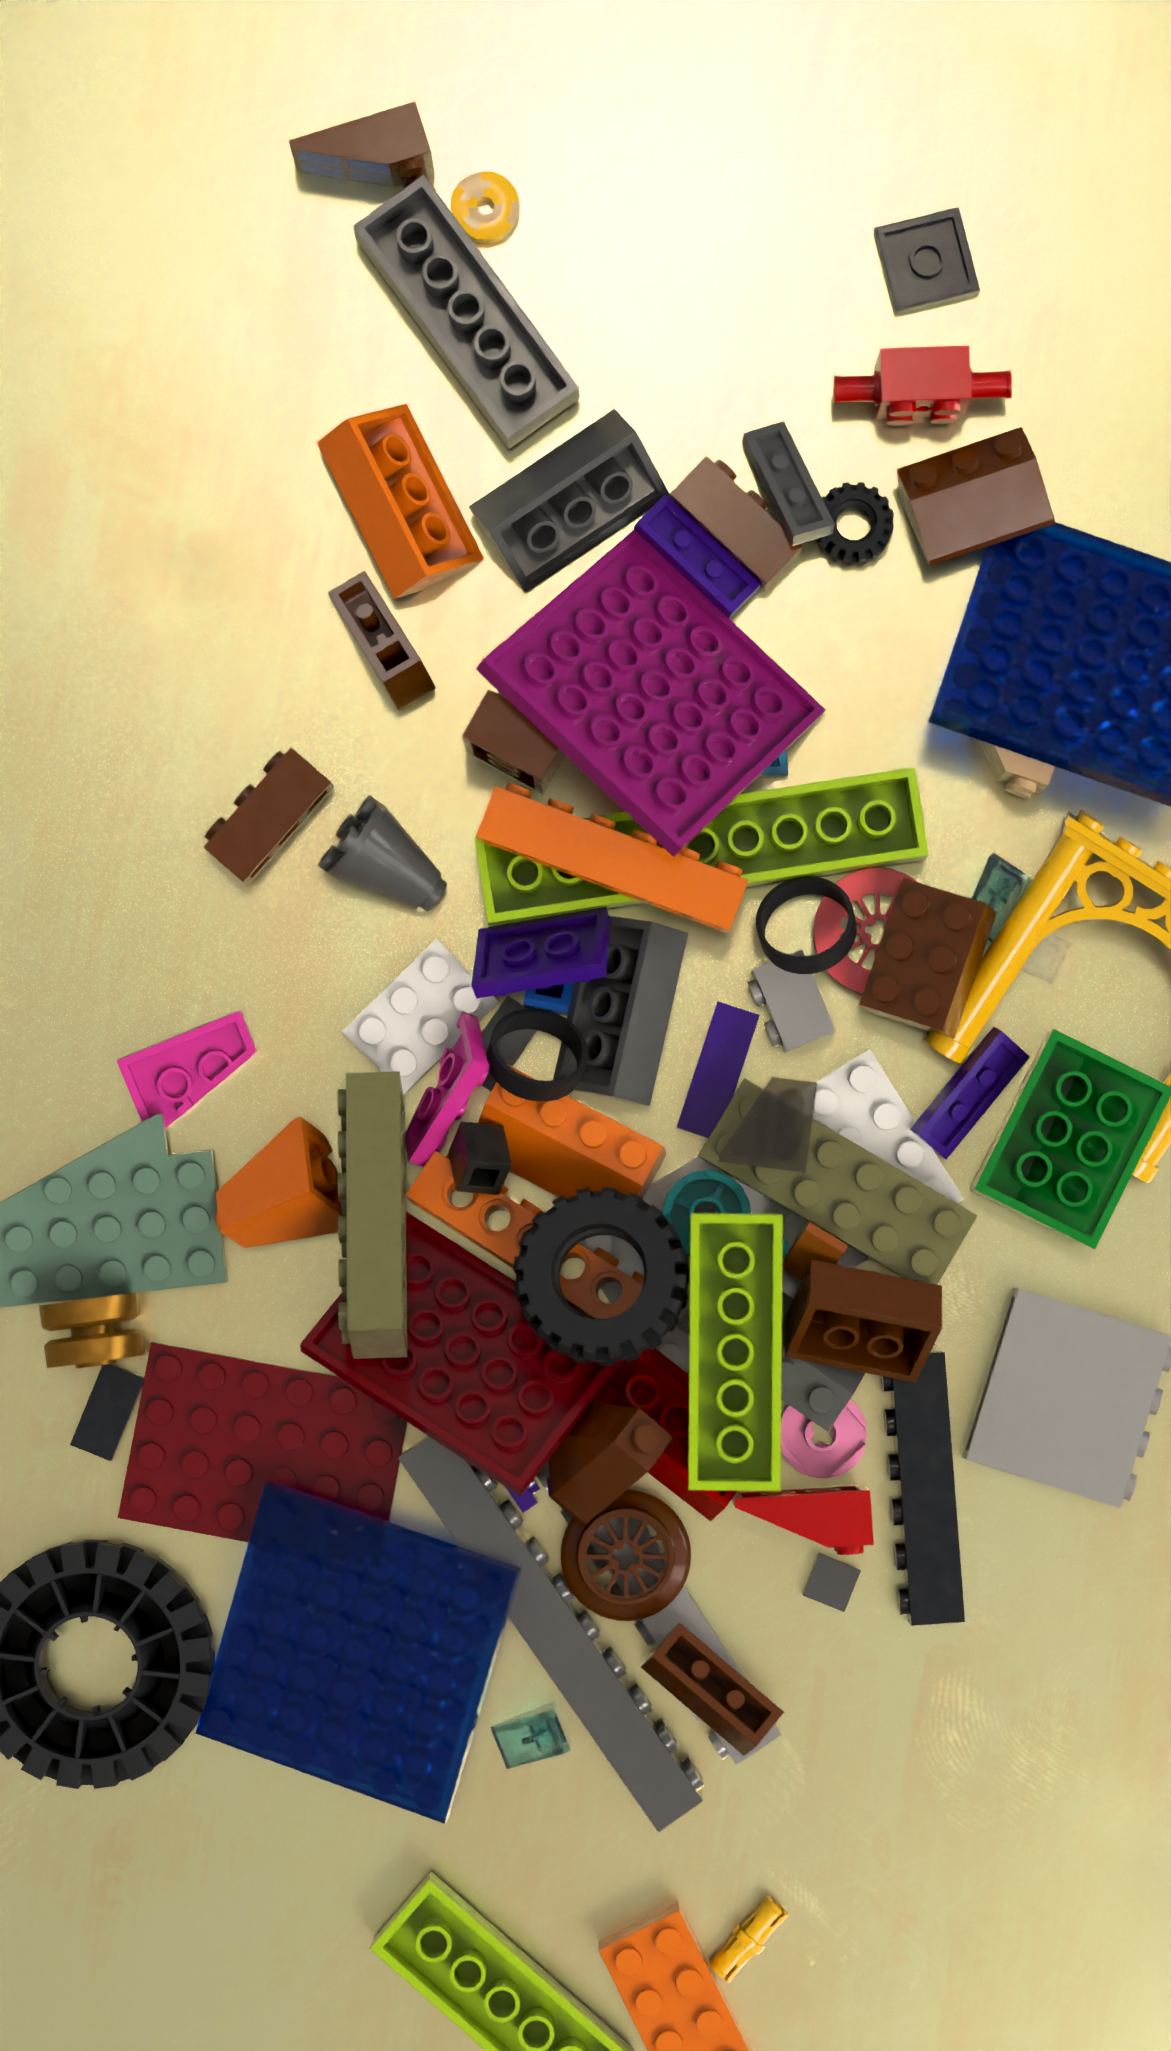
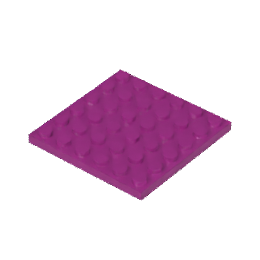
[476,530,826,857]

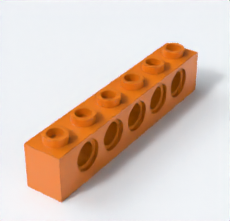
[406,1151,644,1319]

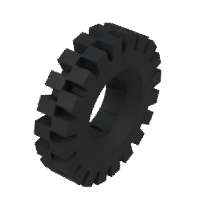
[0,1540,215,1789]

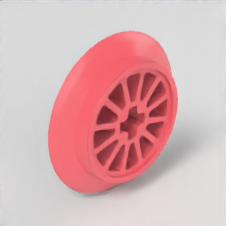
[813,868,919,994]

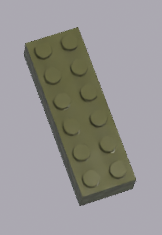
[338,1072,408,1359]
[698,1078,978,1285]

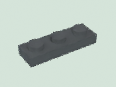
[742,421,835,546]

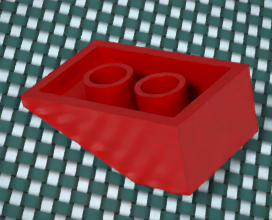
[732,1485,874,1555]

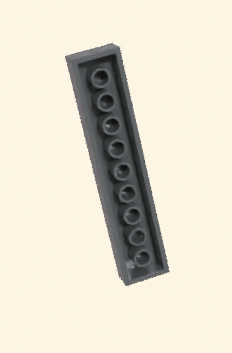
[398,1436,705,1833]

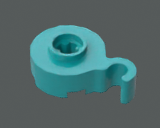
[662,1170,788,1260]

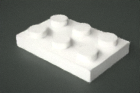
[342,939,499,1095]

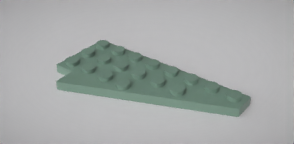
[0,1113,228,1307]

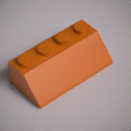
[316,403,484,599]
[478,1064,667,1199]

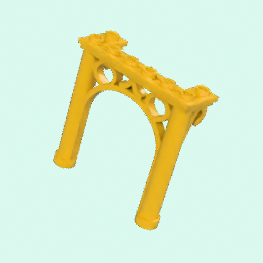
[924,810,1171,1183]

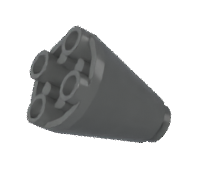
[318,795,448,911]

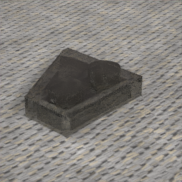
[718,1077,817,1173]

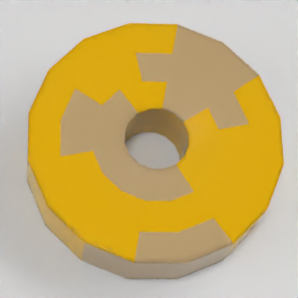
[451,171,520,244]

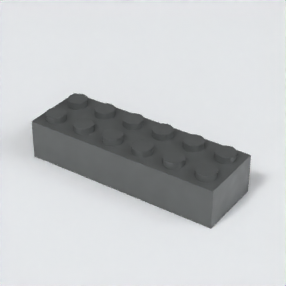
[352,175,580,449]

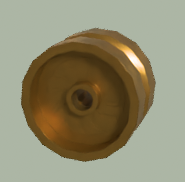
[39,1293,145,1368]

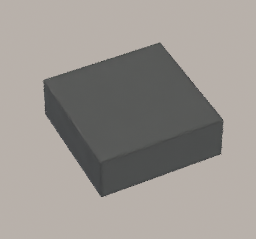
[802,1553,861,1612]

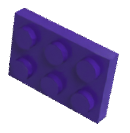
[471,907,611,999]

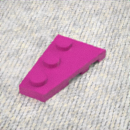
[117,1009,257,1129]
[405,1011,490,1167]

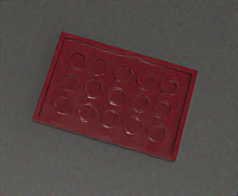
[300,1212,625,1496]
[118,1342,408,1567]

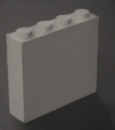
[962,1288,1171,1508]

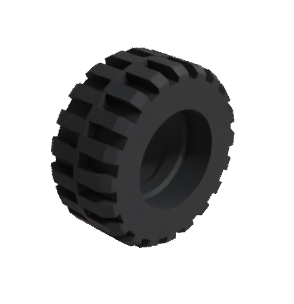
[513,1187,690,1366]

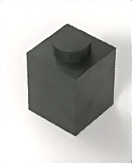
[448,1121,512,1195]

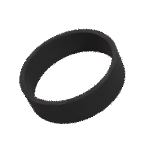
[756,876,857,974]
[486,1008,588,1102]

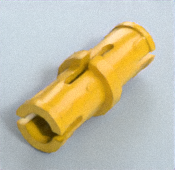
[708,1895,789,1983]

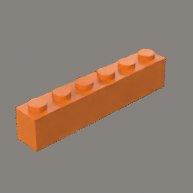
[476,783,749,934]

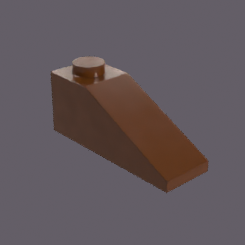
[327,570,436,711]

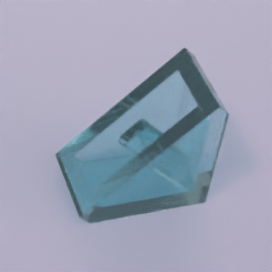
[971,853,1032,942]
[490,1701,571,1769]

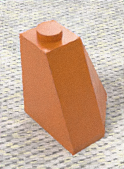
[215,1116,342,1248]

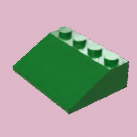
[970,1029,1171,1249]

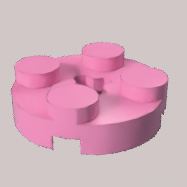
[781,1399,867,1478]

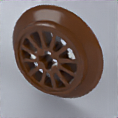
[560,1490,691,1621]

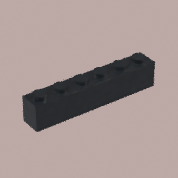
[881,1351,965,1626]

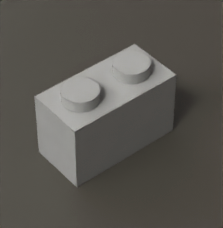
[747,949,836,1053]

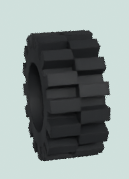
[815,481,894,566]

